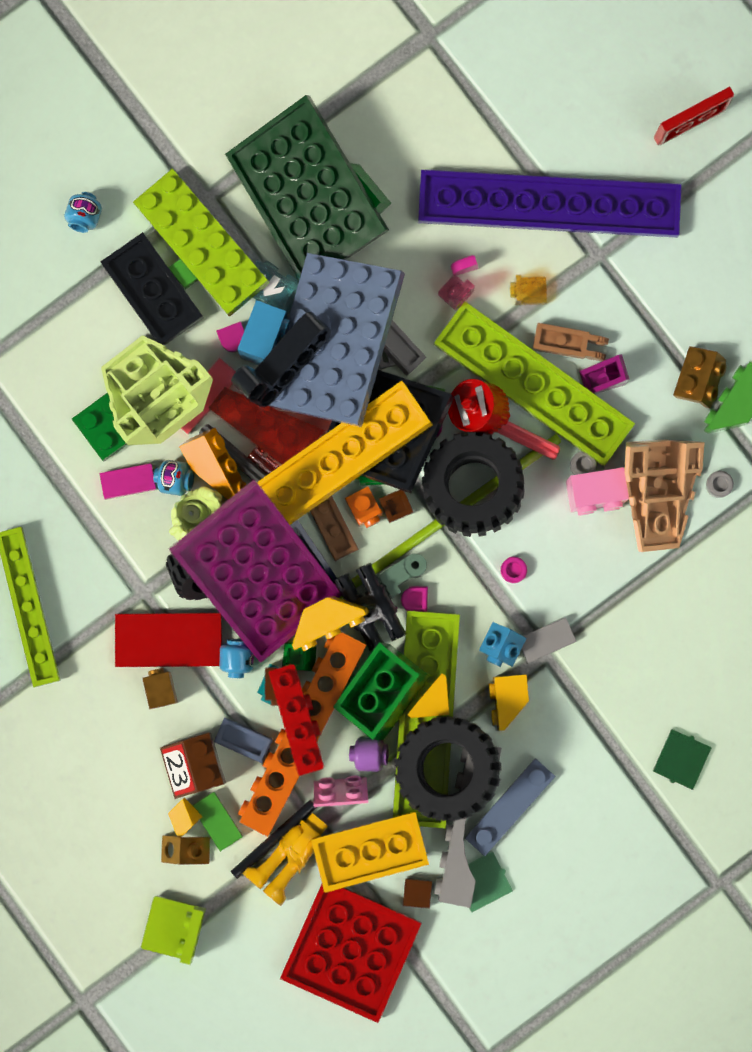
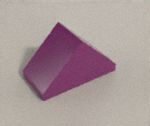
[579,354,630,394]

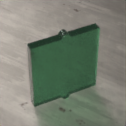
[652,729,712,790]
[468,851,513,913]

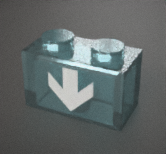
[253,259,299,316]

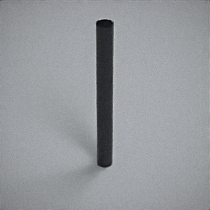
[230,799,317,879]

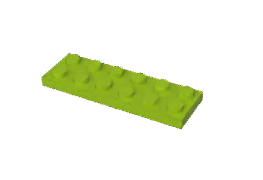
[133,169,270,317]

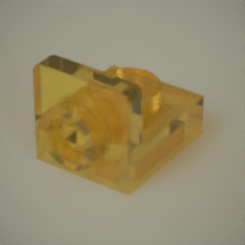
[510,275,547,305]

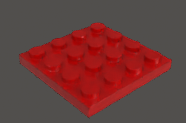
[280,884,422,1023]

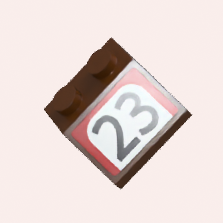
[160,732,226,799]

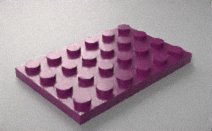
[169,480,342,663]

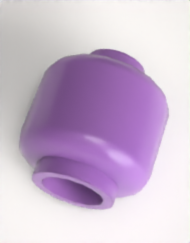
[349,737,389,772]

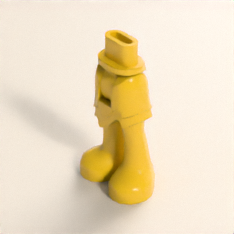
[242,813,328,906]

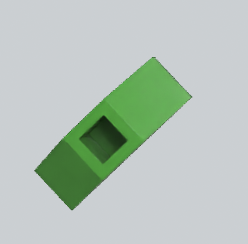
[704,362,752,433]

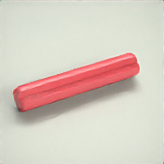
[497,421,560,460]

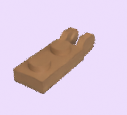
[532,323,609,361]

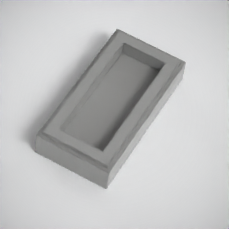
[383,320,426,376]
[521,618,576,663]

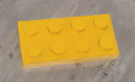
[311,812,429,892]

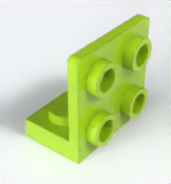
[141,896,206,965]

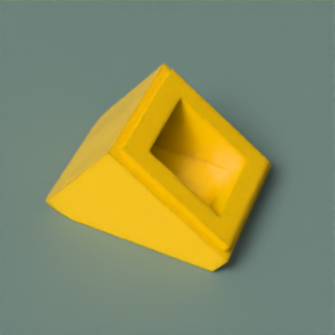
[168,797,203,837]

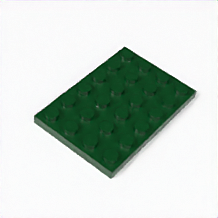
[225,95,389,280]

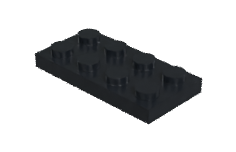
[100,232,204,345]

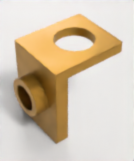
[161,836,210,865]

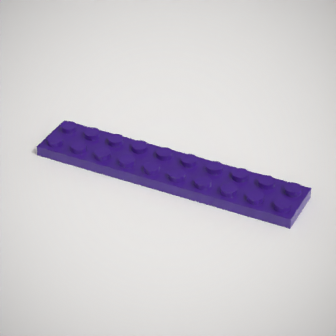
[418,170,681,238]

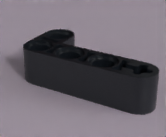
[231,312,331,407]

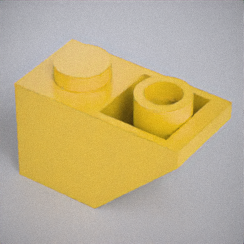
[489,675,529,731]

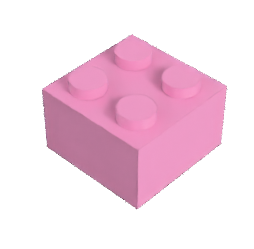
[566,467,629,516]

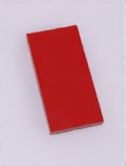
[115,613,222,667]

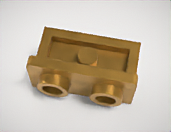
[673,346,726,408]

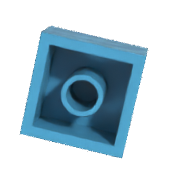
[237,300,290,365]

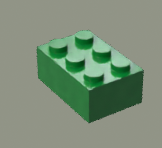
[333,642,430,740]

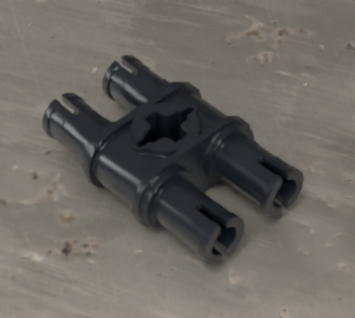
[333,562,407,651]

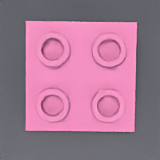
[314,776,368,807]

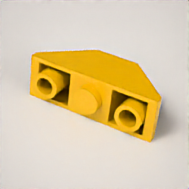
[292,596,369,651]

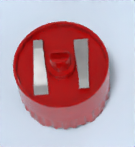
[448,379,510,436]

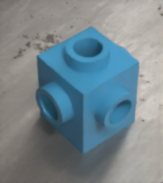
[479,622,527,667]

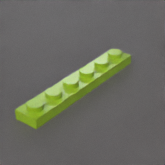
[0,527,61,688]

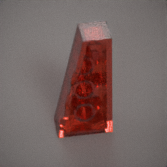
[209,387,325,466]

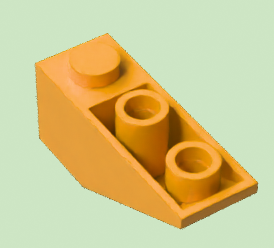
[179,428,247,500]

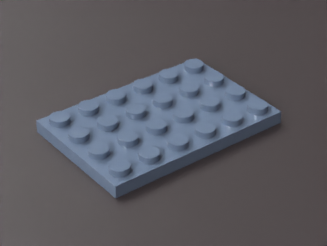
[268,253,405,427]

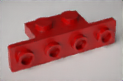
[269,664,324,776]

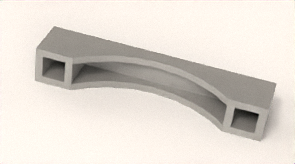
[434,747,502,908]

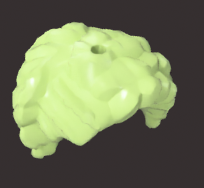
[169,487,223,541]

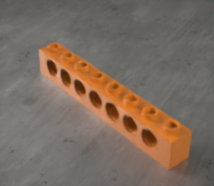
[238,632,367,837]

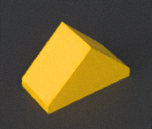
[407,673,449,718]

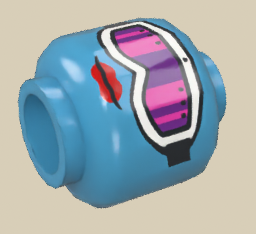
[64,192,102,233]
[153,460,195,496]
[219,639,254,678]

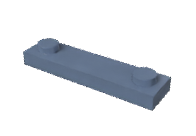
[465,758,556,856]

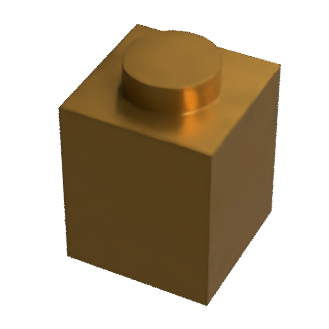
[142,668,178,709]

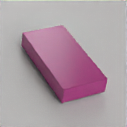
[99,463,157,500]

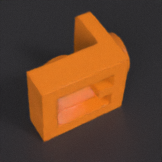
[345,486,383,528]

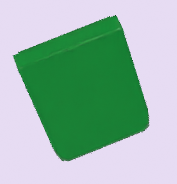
[282,642,317,672]

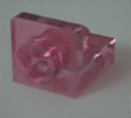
[438,275,475,311]

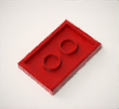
[654,86,734,145]

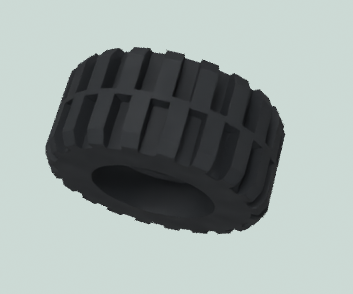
[422,432,525,537]
[395,716,501,821]

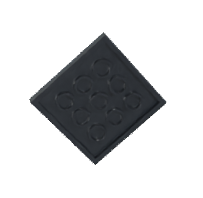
[326,370,454,493]

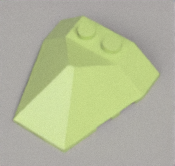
[101,335,213,445]

